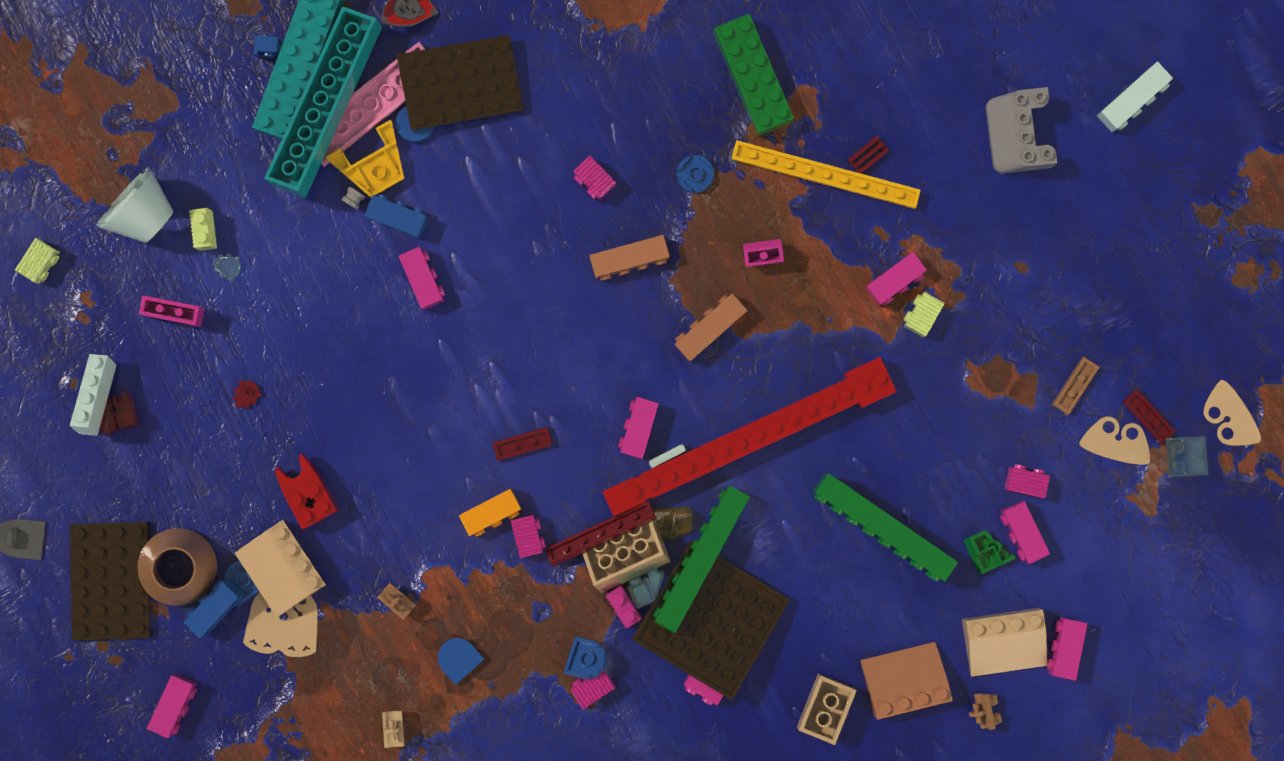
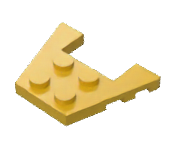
[326,120,404,198]

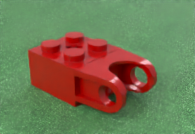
[275,454,340,529]

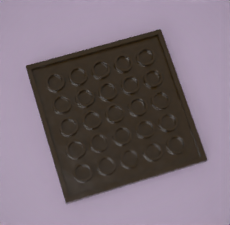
[631,540,790,701]

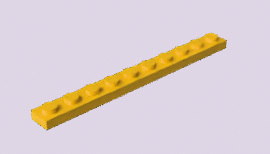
[731,140,920,209]

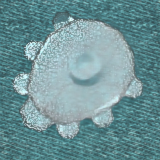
[213,253,241,281]

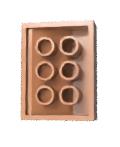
[860,642,953,720]

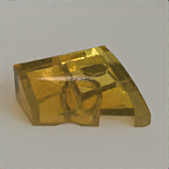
[653,506,692,542]

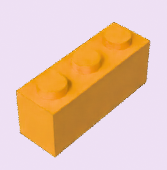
[459,489,522,537]

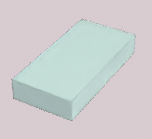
[649,444,686,468]

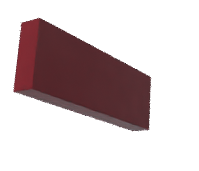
[1122,389,1176,445]
[492,427,553,461]

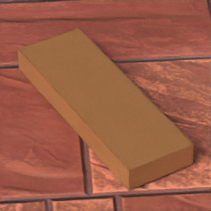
[1052,357,1100,415]

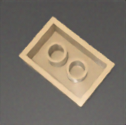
[797,673,857,745]

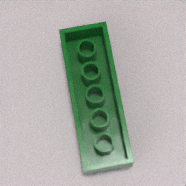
[713,14,794,137]

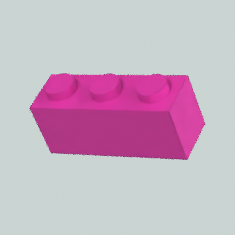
[399,247,445,310]
[865,252,926,306]
[139,295,205,327]
[618,397,659,459]
[1000,501,1050,564]
[1047,617,1088,681]
[147,673,197,738]

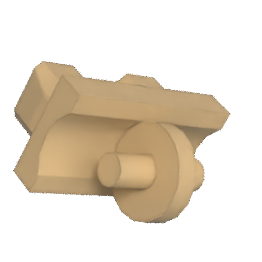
[382,710,405,748]

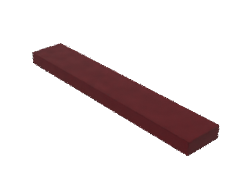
[545,500,657,567]

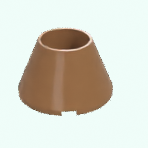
[138,528,217,606]

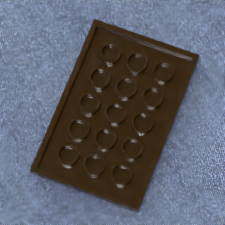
[396,35,524,131]
[70,522,151,641]

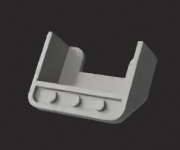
[986,87,1057,174]

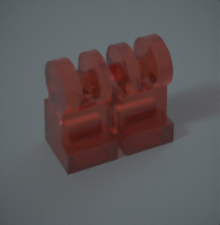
[99,391,141,436]

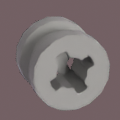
[341,187,365,210]

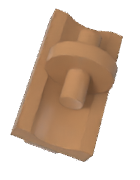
[377,582,416,620]
[969,693,1002,730]

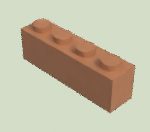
[589,235,669,281]
[674,294,748,362]

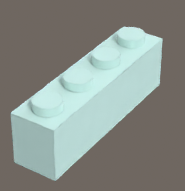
[1097,61,1173,132]
[70,354,117,436]

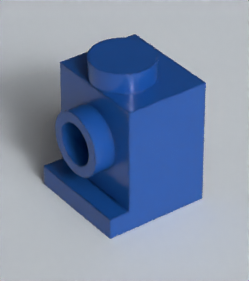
[253,35,283,59]

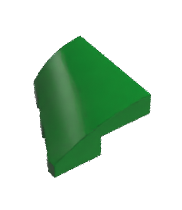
[963,530,1016,575]

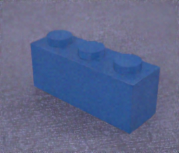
[364,194,428,239]
[183,579,245,639]

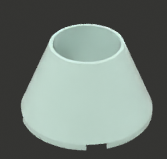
[97,167,173,243]

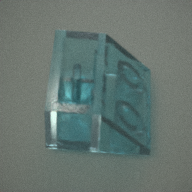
[1166,436,1208,477]
[627,568,665,609]

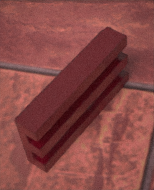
[847,136,889,174]

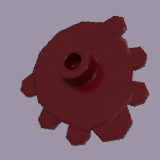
[233,380,262,409]

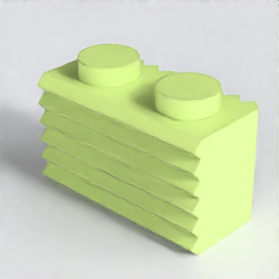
[189,208,217,251]
[15,238,60,284]
[903,292,945,338]

